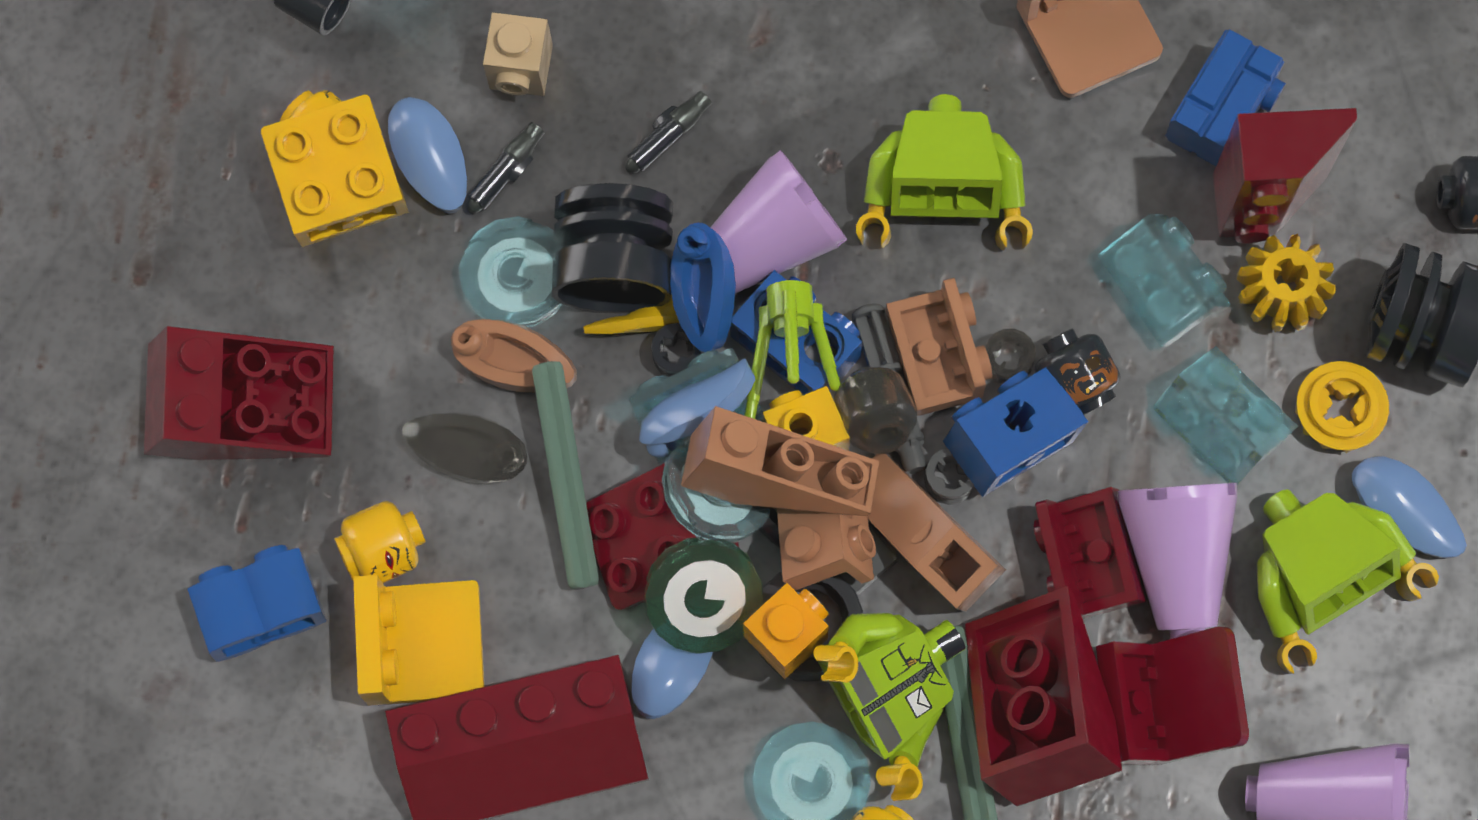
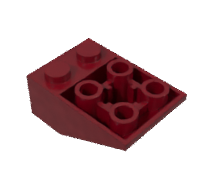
[144,326,334,460]

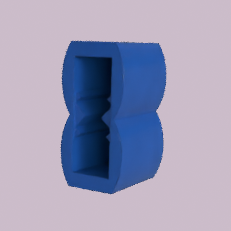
[187,545,327,662]

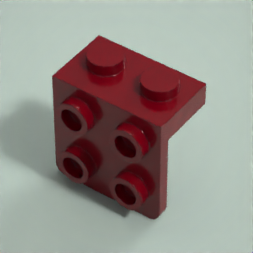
[586,461,743,610]
[1096,626,1249,765]

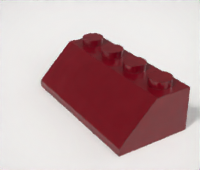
[385,655,649,820]

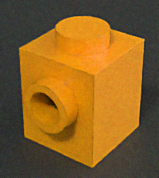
[743,583,829,679]

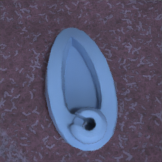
[388,97,467,214]
[639,359,755,458]
[1351,456,1467,558]
[631,593,716,719]

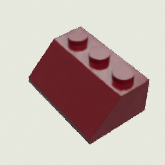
[1213,108,1357,243]

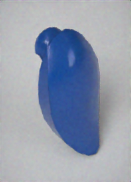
[670,222,736,353]

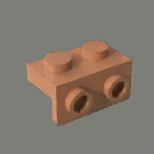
[885,278,992,416]
[777,508,876,591]

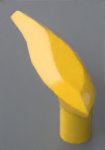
[583,294,680,334]

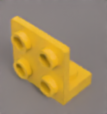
[261,94,409,247]
[353,575,485,706]

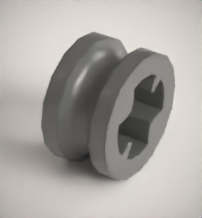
[924,448,975,505]

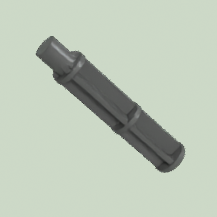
[852,303,927,475]

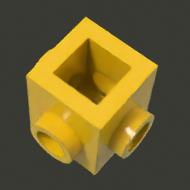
[763,386,850,451]

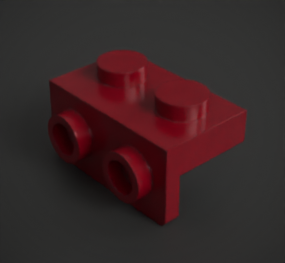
[1033,487,1146,619]

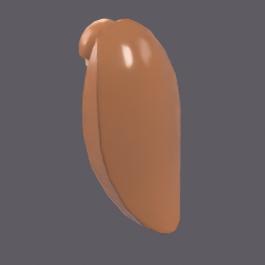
[451,319,577,393]

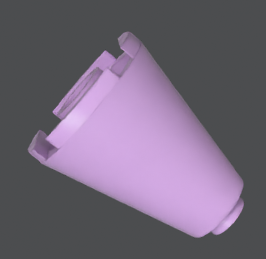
[710,150,848,293]
[1118,483,1237,639]
[1245,743,1410,820]

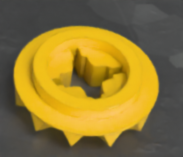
[1295,361,1389,453]

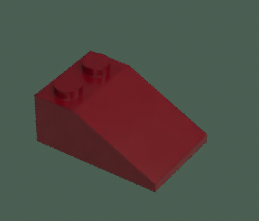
[965,586,1122,806]

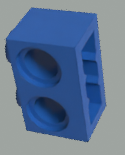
[730,270,862,395]

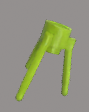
[744,280,841,419]

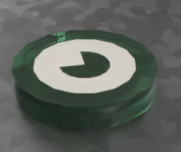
[644,537,763,654]

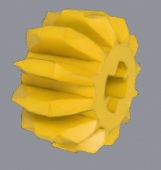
[1236,233,1336,332]

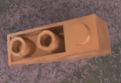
[681,406,879,516]
[868,449,1006,612]

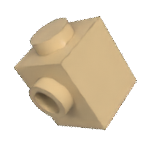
[483,12,553,96]

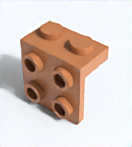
[1016,0,1163,98]

